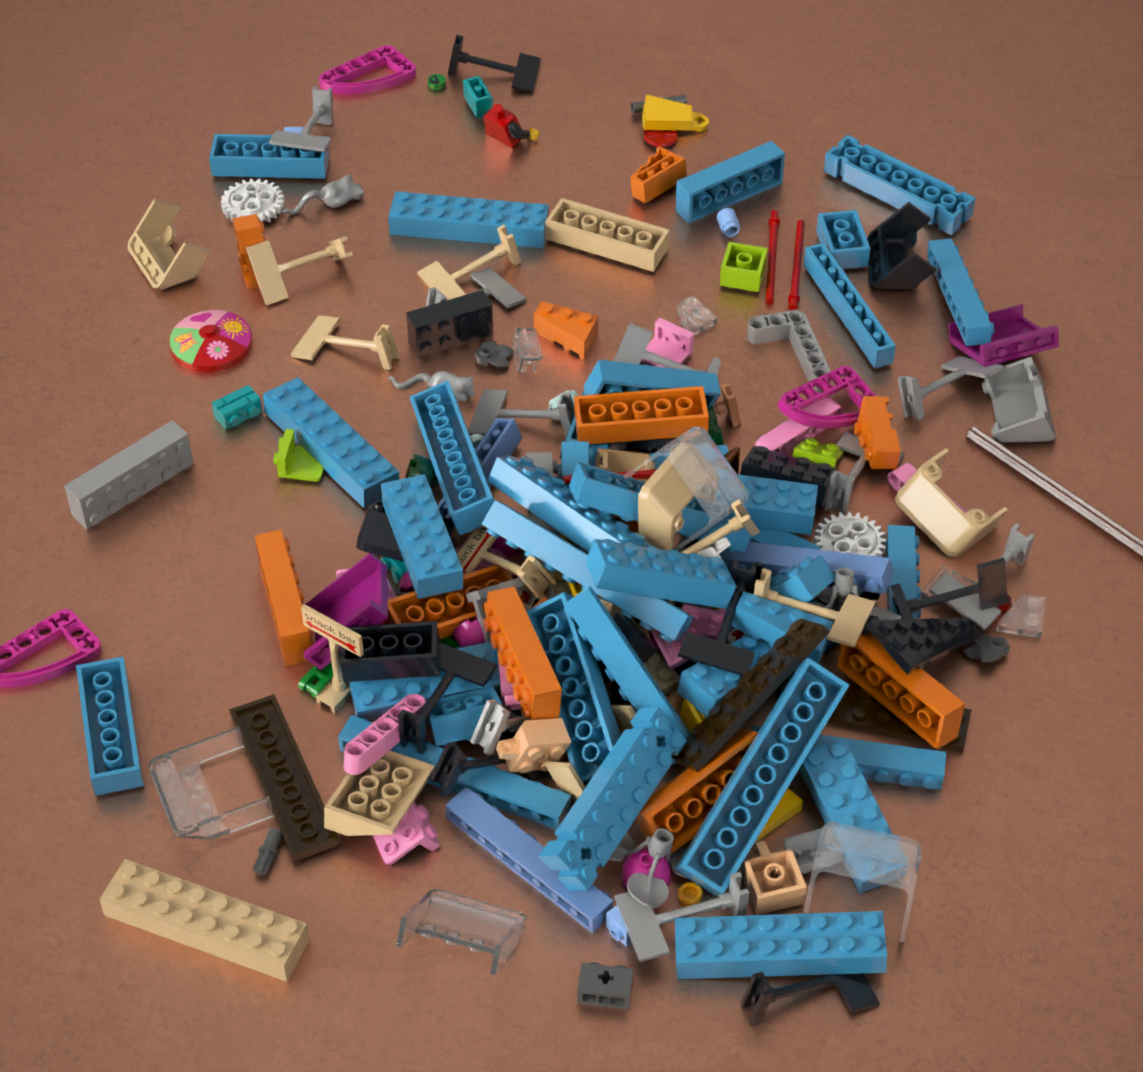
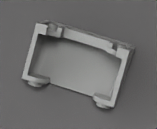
[982,357,1057,443]

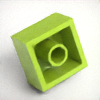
[720,242,768,292]

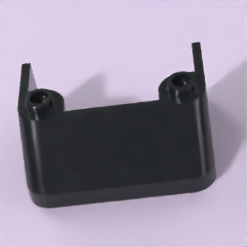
[867,202,937,290]
[356,497,462,562]

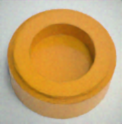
[677,882,703,907]

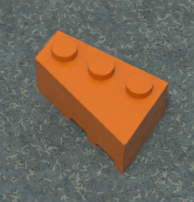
[630,146,687,203]
[233,214,266,289]
[534,301,598,360]
[854,396,901,469]

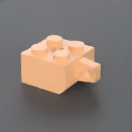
[495,718,571,773]
[741,840,807,915]

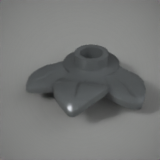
[475,340,513,367]
[963,634,1010,662]

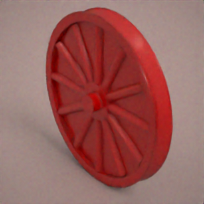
[644,130,678,147]

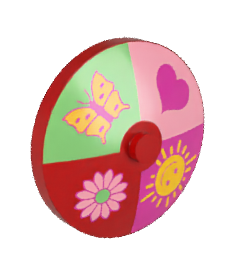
[169,310,252,372]

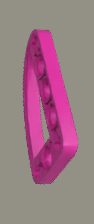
[319,45,416,94]
[778,366,876,428]
[0,609,102,687]

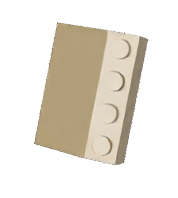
[324,751,435,836]

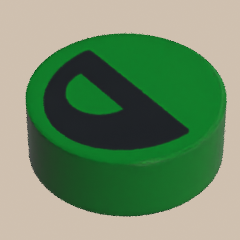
[428,74,446,90]

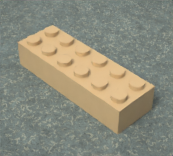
[545,198,670,272]

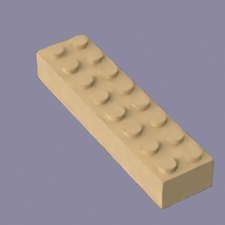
[100,859,310,982]

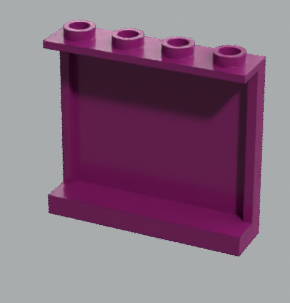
[948,304,1059,367]
[304,553,388,670]

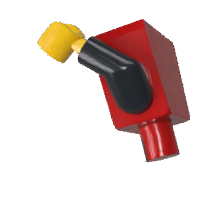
[482,104,540,148]

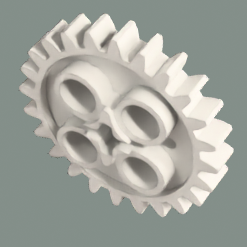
[221,178,285,222]
[813,512,887,557]

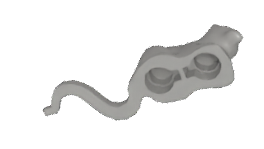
[282,174,364,215]
[388,371,475,401]

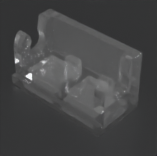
[512,327,543,373]

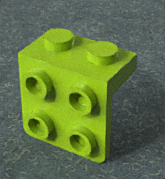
[273,429,324,482]
[792,438,843,468]

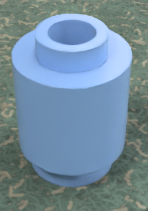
[717,208,740,237]

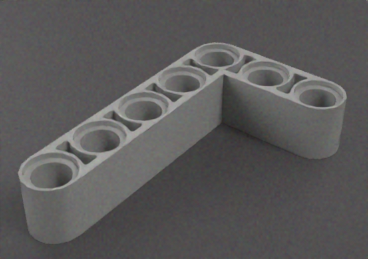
[747,310,831,393]

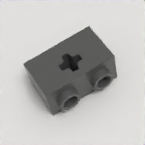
[577,962,633,1010]

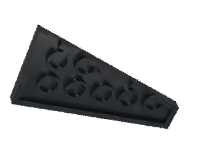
[866,617,981,675]

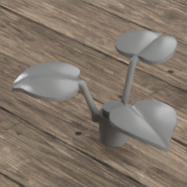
[806,568,902,621]
[609,828,689,908]

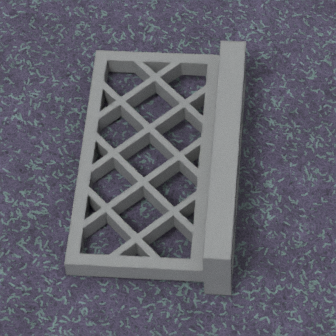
[466,569,556,643]

